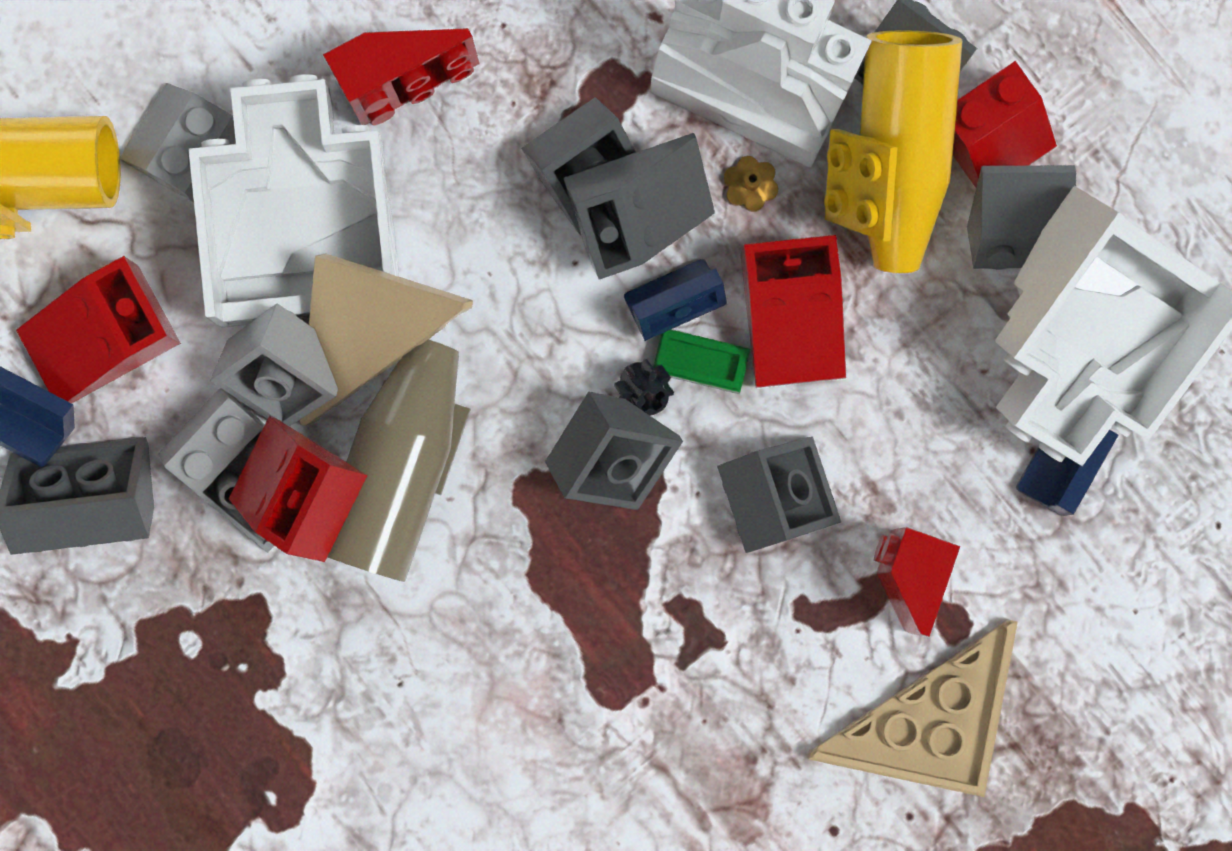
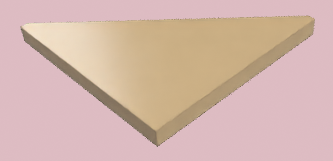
[300,253,473,426]
[808,620,1018,797]

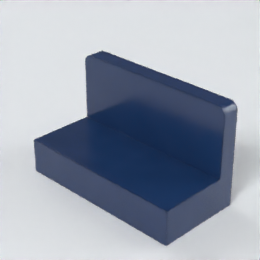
[624,259,727,341]
[0,366,75,467]
[1016,429,1119,516]

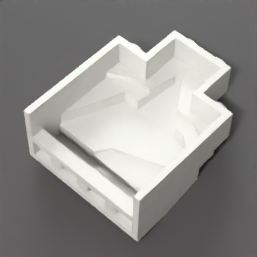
[650,0,872,168]
[189,74,399,328]
[995,185,1232,466]

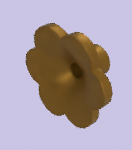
[723,156,779,212]

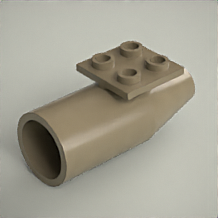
[328,339,471,582]

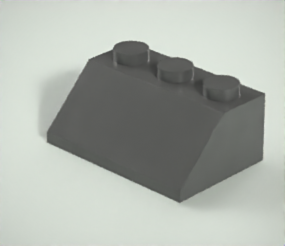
[0,437,154,555]

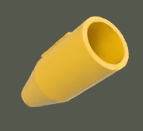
[824,30,962,273]
[0,116,121,239]

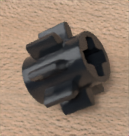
[614,359,674,416]

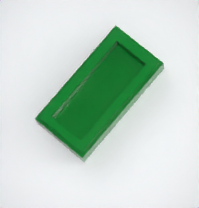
[653,329,751,394]

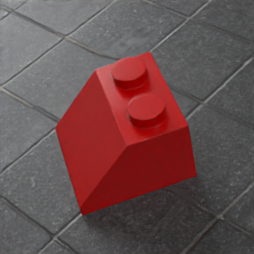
[952,61,1057,188]
[874,527,960,637]

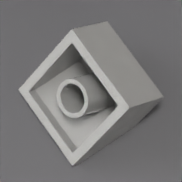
[119,83,236,203]
[210,303,338,427]

